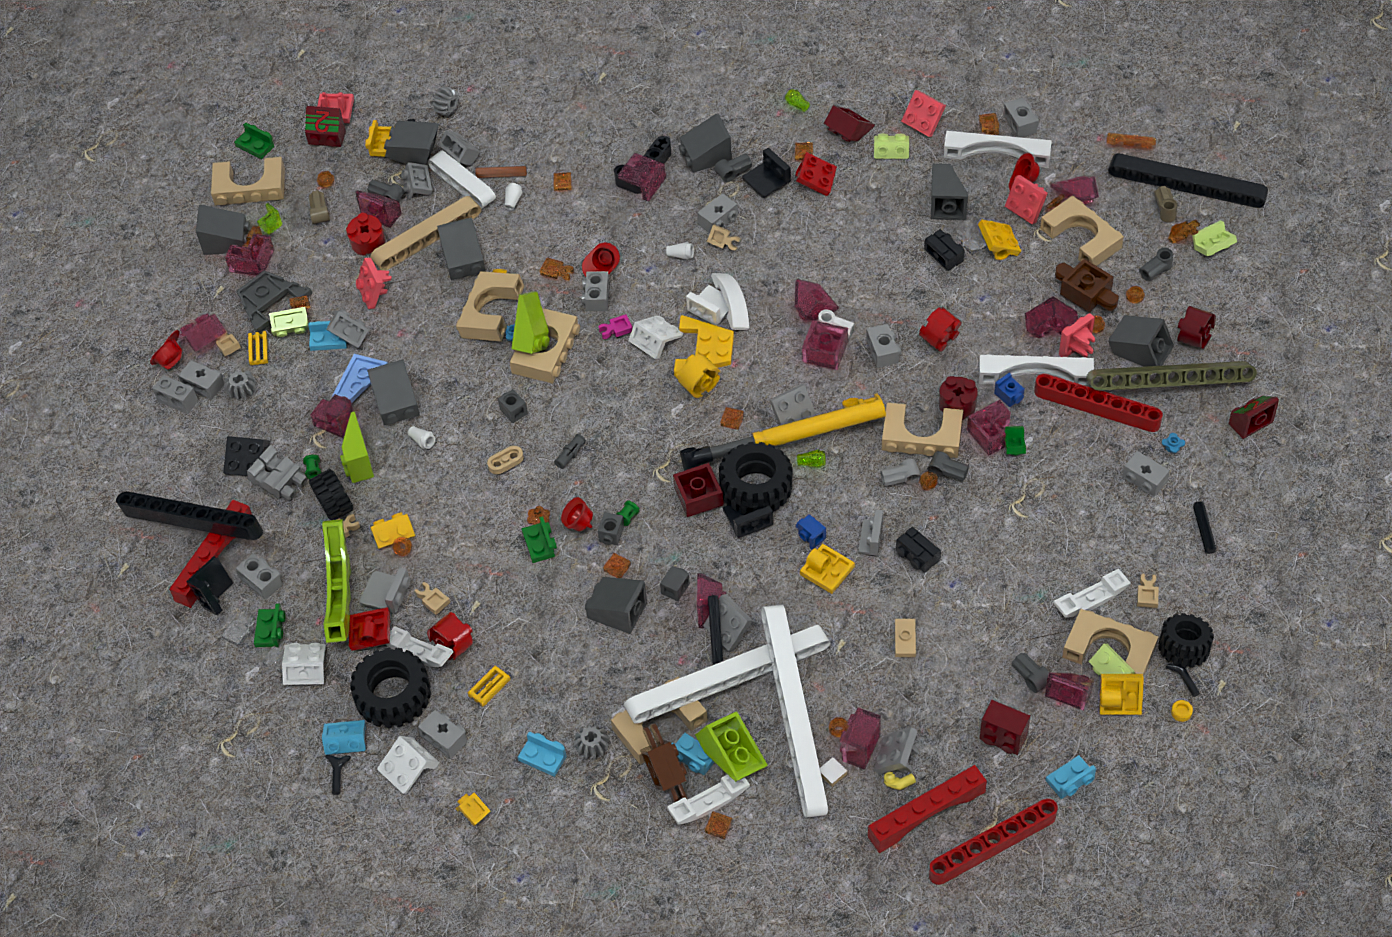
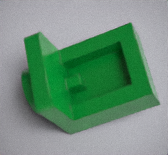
[1004,426,1026,456]

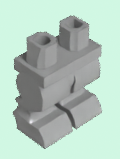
[247,445,307,500]

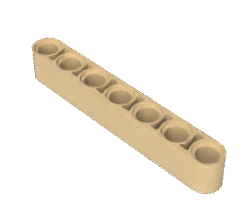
[370,196,481,271]

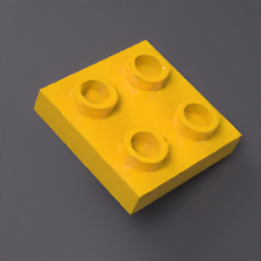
[978,219,1021,260]
[800,543,855,594]
[1099,674,1144,715]

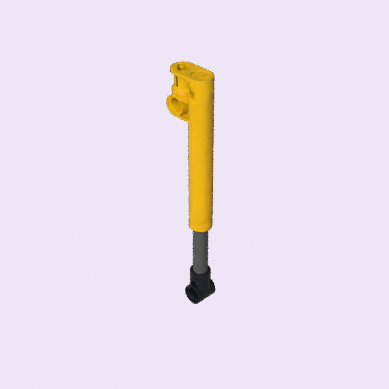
[680,393,886,471]

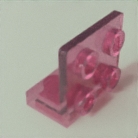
[618,153,666,202]
[179,313,226,352]

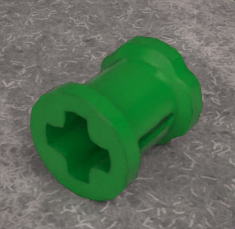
[303,454,322,479]
[616,500,640,526]

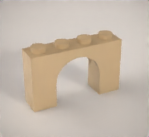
[211,157,285,205]
[1040,196,1124,266]
[456,271,524,341]
[510,308,580,384]
[882,403,963,458]
[1062,609,1158,677]
[611,677,708,765]

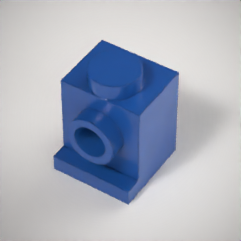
[994,373,1025,407]
[796,514,826,550]

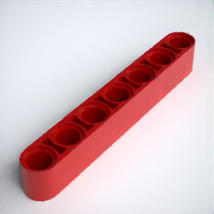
[1034,374,1163,432]
[929,798,1058,885]

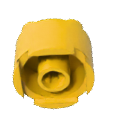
[675,354,721,398]

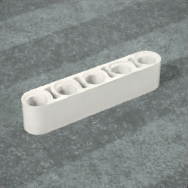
[427,150,496,209]

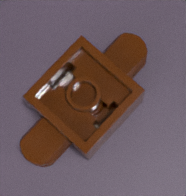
[1055,259,1119,313]
[640,723,687,803]

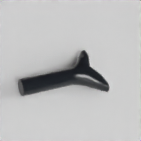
[1166,663,1200,697]
[325,755,351,795]

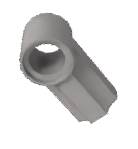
[880,459,922,486]

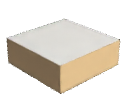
[820,757,847,787]

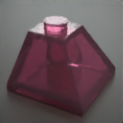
[1050,175,1099,204]
[356,190,402,228]
[794,279,839,321]
[697,573,727,628]
[1045,673,1094,711]

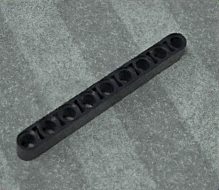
[1108,153,1268,208]
[116,491,263,540]

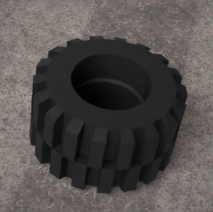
[309,468,353,520]
[1158,613,1214,668]

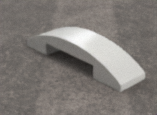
[711,273,749,330]
[1053,569,1131,618]
[386,626,453,667]
[667,775,750,825]

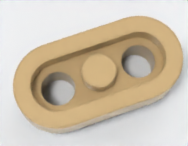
[487,446,524,474]

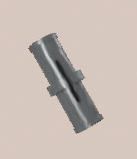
[554,434,586,469]

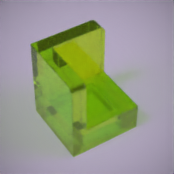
[257,203,282,235]

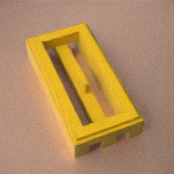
[248,331,268,366]
[467,665,511,707]

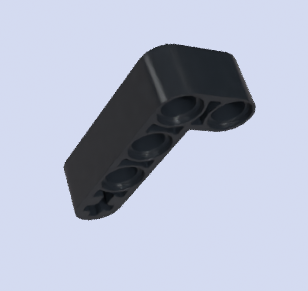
[614,136,672,194]

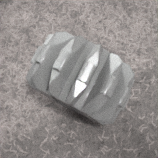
[432,86,460,116]
[224,368,256,400]
[574,723,609,760]

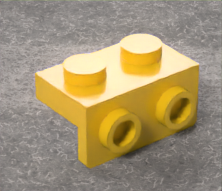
[365,120,391,157]
[370,512,415,549]

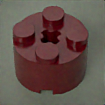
[1177,306,1216,349]
[939,376,978,420]

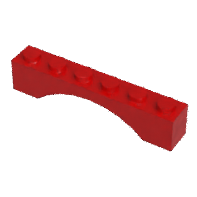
[169,500,252,608]
[868,765,987,853]

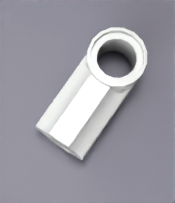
[817,309,855,339]

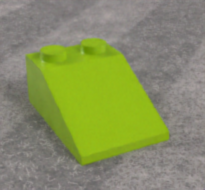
[511,291,550,354]
[340,412,374,483]
[695,711,768,782]

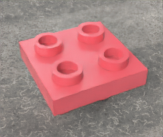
[901,90,946,137]
[317,92,354,123]
[1004,175,1048,224]
[356,258,392,309]
[1059,313,1095,358]

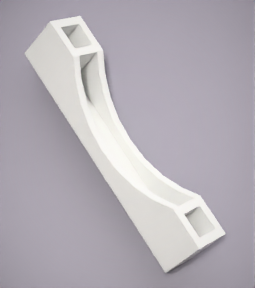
[944,131,1052,168]
[979,354,1094,387]

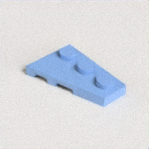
[332,354,388,405]

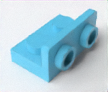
[308,321,347,351]
[322,720,366,755]
[518,732,567,777]
[671,733,714,775]
[1045,755,1096,799]

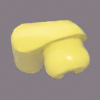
[884,772,916,790]

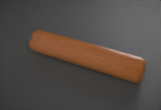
[475,166,527,178]

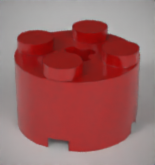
[346,213,385,256]
[919,307,962,352]
[427,612,473,660]

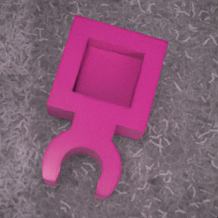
[598,314,633,339]

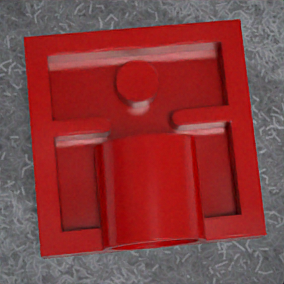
[795,152,837,196]
[349,607,390,651]

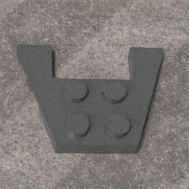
[236,270,312,333]

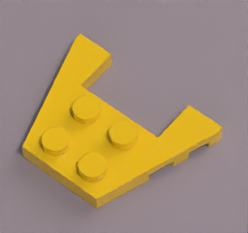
[674,315,734,376]

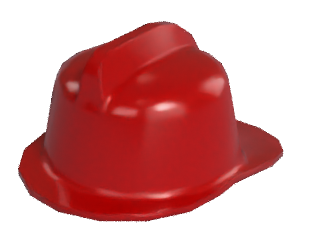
[1009,153,1040,191]
[582,242,620,277]
[150,330,182,370]
[561,497,593,532]

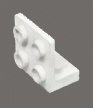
[686,285,729,326]
[628,316,683,359]
[282,643,326,685]
[377,736,440,794]

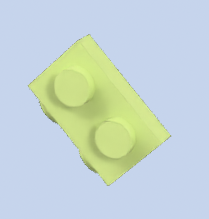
[874,133,909,159]
[1192,220,1237,256]
[269,307,309,337]
[1089,643,1135,676]

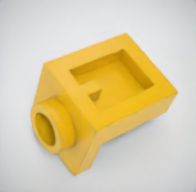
[455,792,490,826]

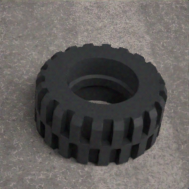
[719,442,793,514]
[350,647,431,728]

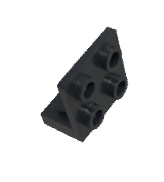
[742,147,791,198]
[223,436,270,476]
[723,505,773,538]
[186,556,233,615]

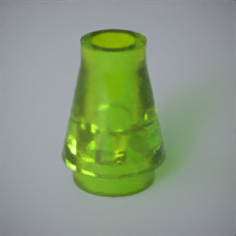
[785,88,810,112]
[797,449,826,468]

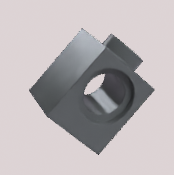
[498,389,528,423]
[598,512,624,545]
[660,566,690,601]

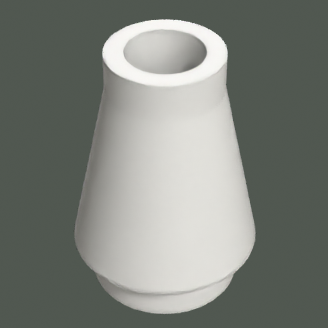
[504,183,522,210]
[666,242,694,260]
[408,426,435,449]

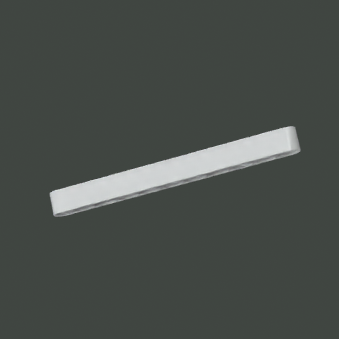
[761,605,828,818]
[624,625,830,724]

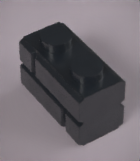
[924,229,965,271]
[896,527,941,573]

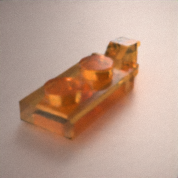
[1107,132,1156,148]

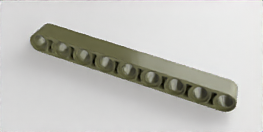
[1086,361,1257,390]

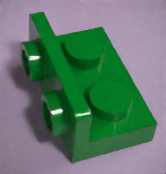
[234,122,275,160]
[521,516,557,563]
[254,603,286,647]

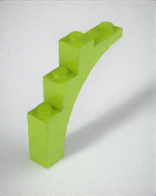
[322,519,351,643]

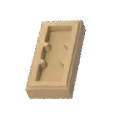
[895,619,916,657]

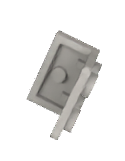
[360,567,411,614]

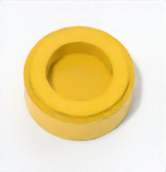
[1171,700,1193,722]

